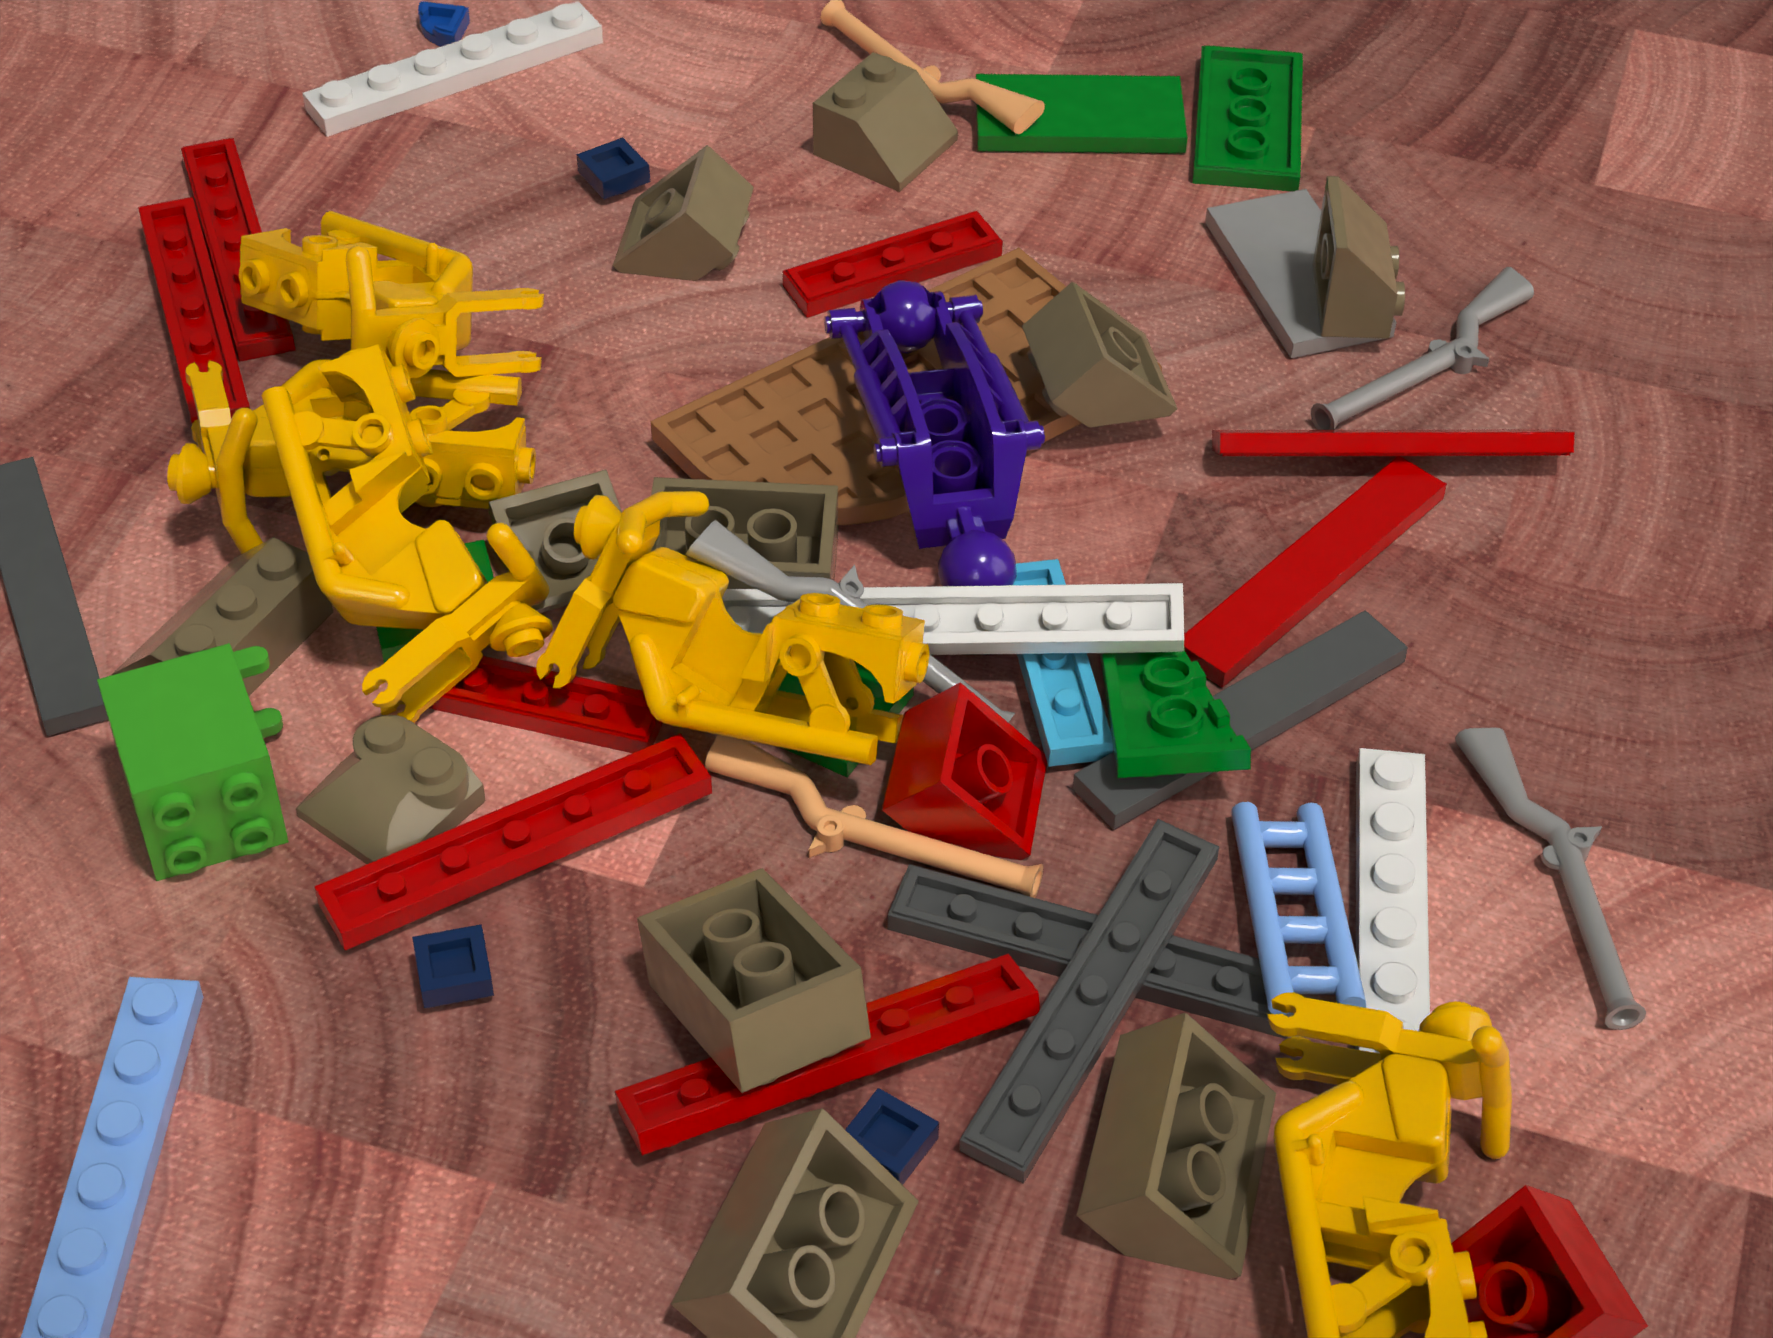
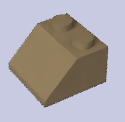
[813,52,958,192]
[613,145,754,281]
[1312,176,1405,339]
[1022,281,1178,428]

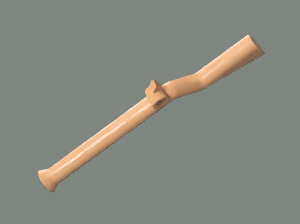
[821,0,1045,134]
[705,735,1043,898]

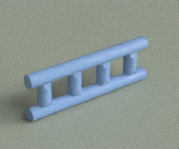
[1231,802,1366,1015]

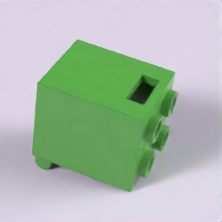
[97,643,289,881]

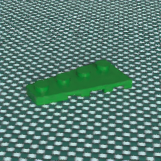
[1100,650,1251,778]

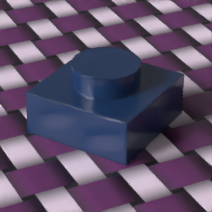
[576,137,650,199]
[412,924,494,1009]
[845,1088,939,1185]

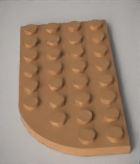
[650,248,1162,525]

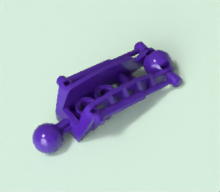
[824,280,1045,586]

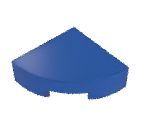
[418,1,470,47]

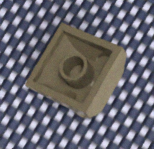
[488,470,622,613]
[296,715,486,864]

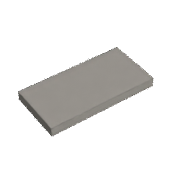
[1205,189,1396,358]

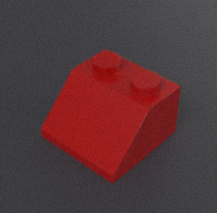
[882,682,1047,860]
[1451,1185,1648,1338]

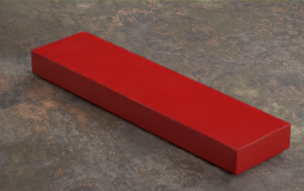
[782,211,1003,318]
[429,656,663,753]

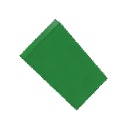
[1193,45,1303,191]
[976,74,1188,154]

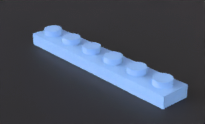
[21,977,204,1338]

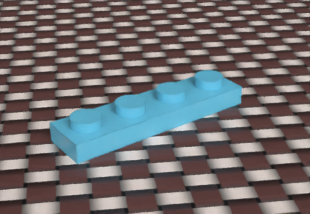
[1013,559,1113,767]

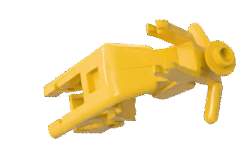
[239,211,544,421]
[261,344,553,724]
[167,359,536,554]
[536,491,929,765]
[1267,992,1512,1338]

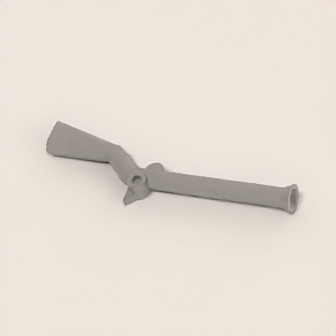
[1311,267,1534,430]
[686,520,1015,722]
[1455,727,1646,1030]

